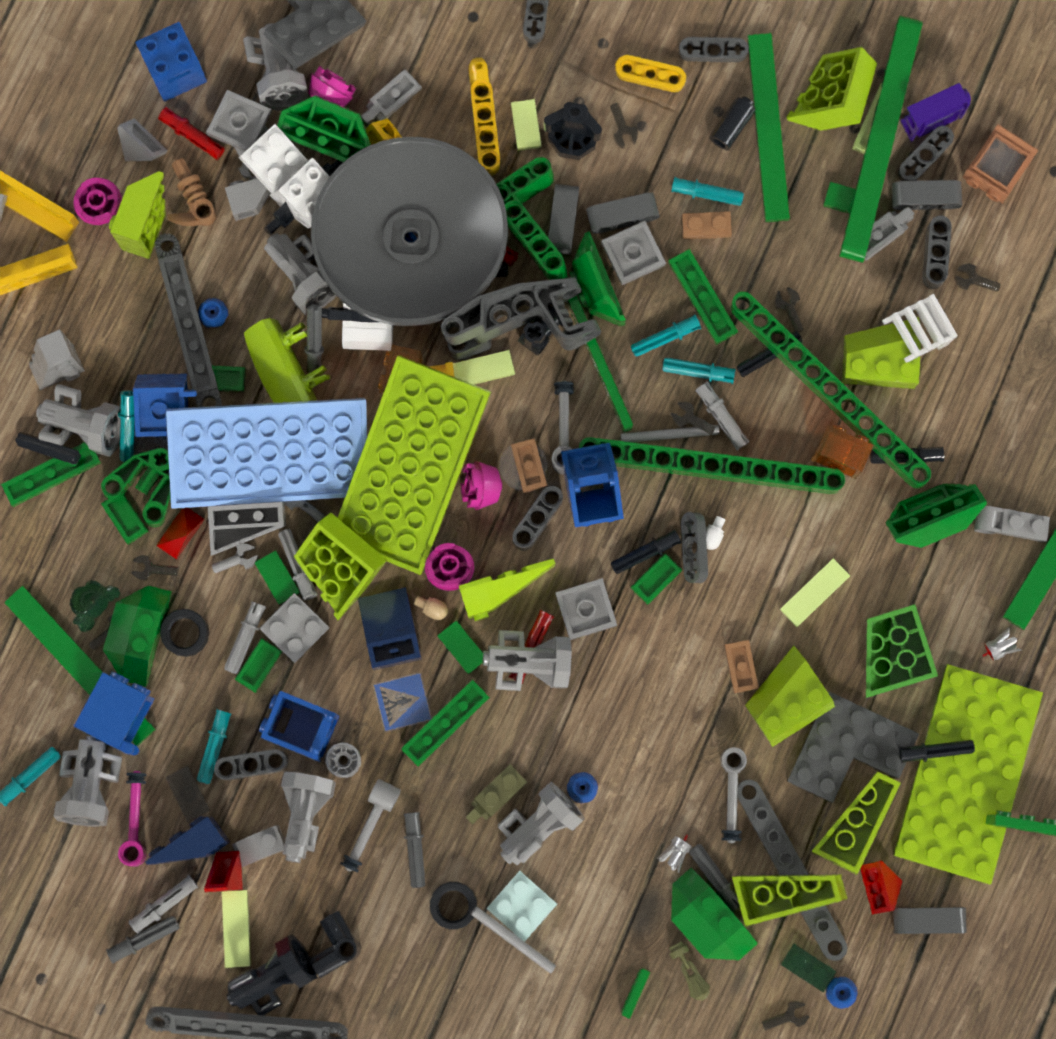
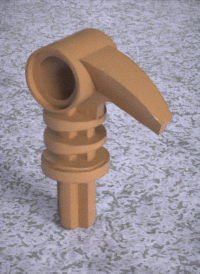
[168,158,216,226]

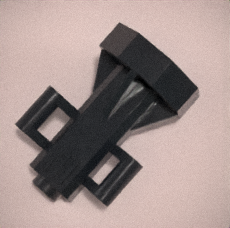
[544,102,602,160]
[226,934,317,1016]

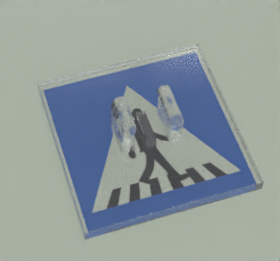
[373,672,432,732]

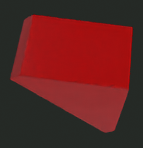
[204,851,243,892]

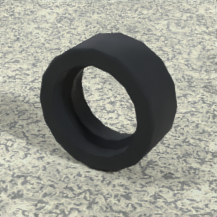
[160,609,209,657]
[430,882,477,929]

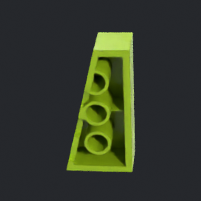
[811,772,901,875]
[732,874,848,926]

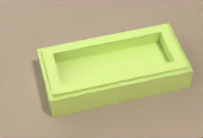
[511,99,541,151]

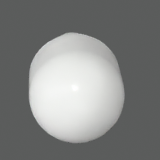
[706,516,725,550]

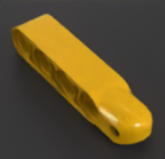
[468,57,500,176]

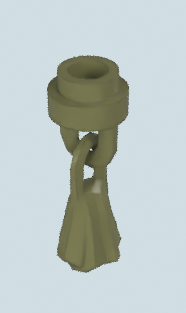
[669,941,710,1001]

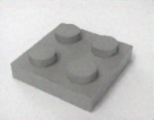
[206,90,272,151]
[601,221,666,285]
[555,578,617,640]
[259,593,329,663]

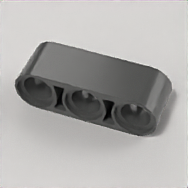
[892,180,962,210]
[548,184,579,255]
[586,193,660,234]
[922,215,952,289]
[513,486,563,551]
[214,749,289,781]
[893,907,967,934]

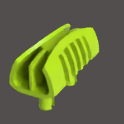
[244,318,331,403]

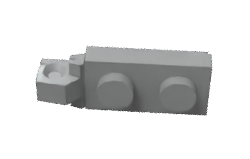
[361,69,422,127]
[864,206,914,261]

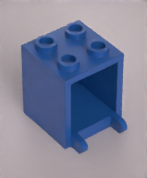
[135,22,207,102]
[133,374,197,437]
[561,443,624,528]
[74,671,155,756]
[259,691,340,762]

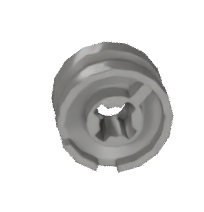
[326,743,361,778]

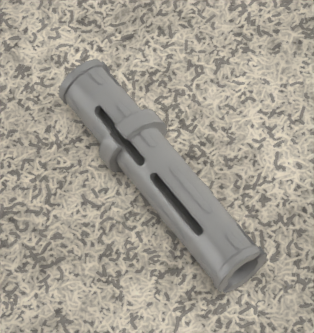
[695,382,750,451]
[128,875,199,934]

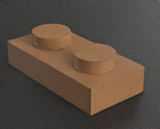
[682,211,732,239]
[511,438,547,493]
[724,640,759,694]

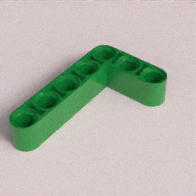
[496,157,567,280]

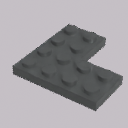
[264,0,366,69]
[787,691,919,803]

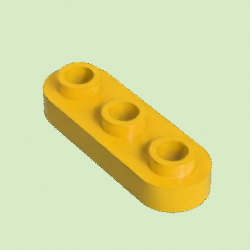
[615,55,686,92]

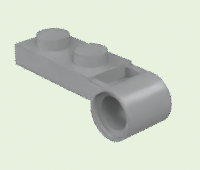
[974,506,1050,542]

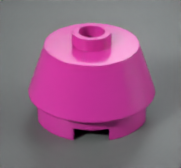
[308,66,356,107]
[74,178,122,225]
[461,461,502,510]
[425,543,474,591]

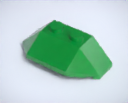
[277,95,371,162]
[569,231,626,327]
[885,483,987,548]
[103,585,172,687]
[671,867,758,960]

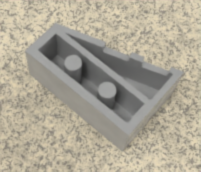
[29,330,85,391]
[208,501,286,556]

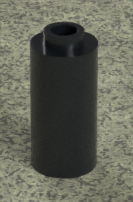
[709,96,756,151]

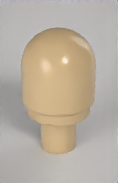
[414,596,448,620]

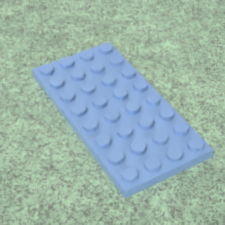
[166,398,367,509]

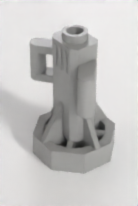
[243,23,309,111]
[264,233,336,315]
[36,384,121,457]
[483,630,572,691]
[54,736,122,827]
[281,772,336,863]
[497,782,585,865]

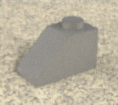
[232,825,285,867]

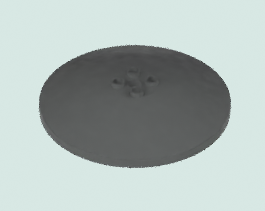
[311,137,508,326]

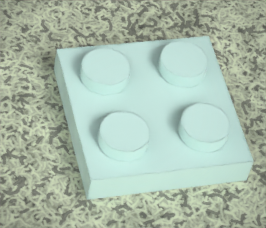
[486,871,557,942]

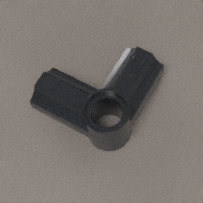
[518,305,560,356]
[310,911,361,978]

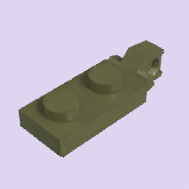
[466,764,527,825]

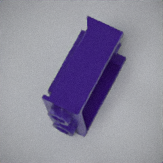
[900,83,971,142]

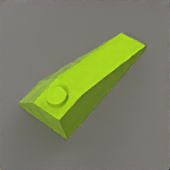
[459,559,555,621]

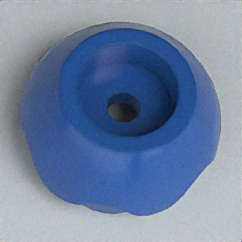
[198,298,228,328]
[567,772,598,803]
[826,977,858,1009]

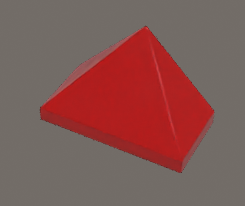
[156,508,205,560]
[860,861,903,915]

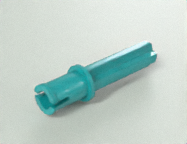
[671,177,744,206]
[631,314,701,357]
[662,357,736,384]
[118,390,135,462]
[196,710,232,784]
[0,747,61,807]

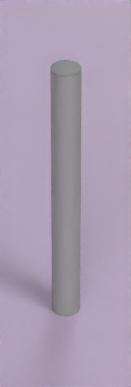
[621,425,719,442]
[471,906,556,973]

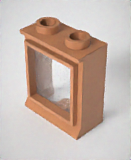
[963,124,1038,203]

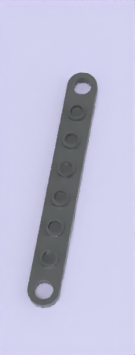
[155,233,222,407]
[737,780,848,961]
[145,1006,348,1039]

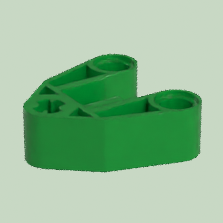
[101,448,171,527]

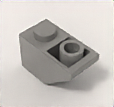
[225,176,271,221]

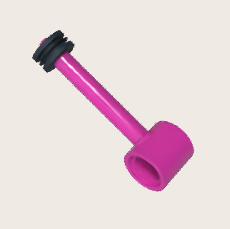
[118,771,147,867]

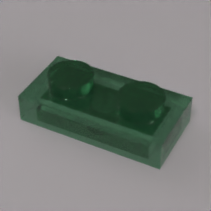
[780,943,837,993]

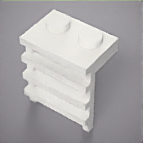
[882,294,958,363]

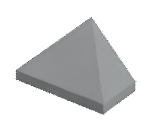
[118,118,168,161]

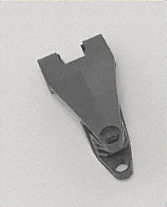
[441,278,601,361]

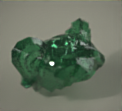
[69,580,121,632]

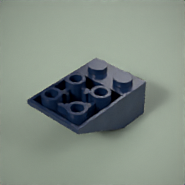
[358,587,422,671]
[145,816,231,865]

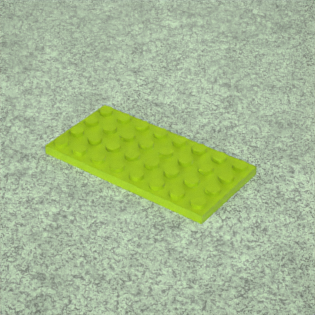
[338,355,491,575]
[893,664,1043,885]

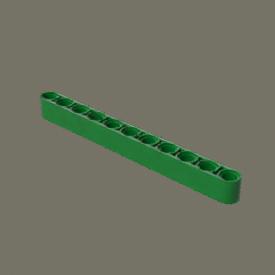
[839,15,923,263]
[731,291,931,488]
[579,437,845,494]

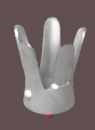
[982,628,1021,661]
[657,835,691,873]

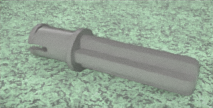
[278,529,318,601]
[224,601,266,674]

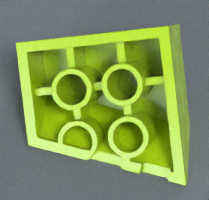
[786,47,877,131]
[109,171,166,259]
[842,317,921,389]
[294,513,387,620]
[745,646,835,747]

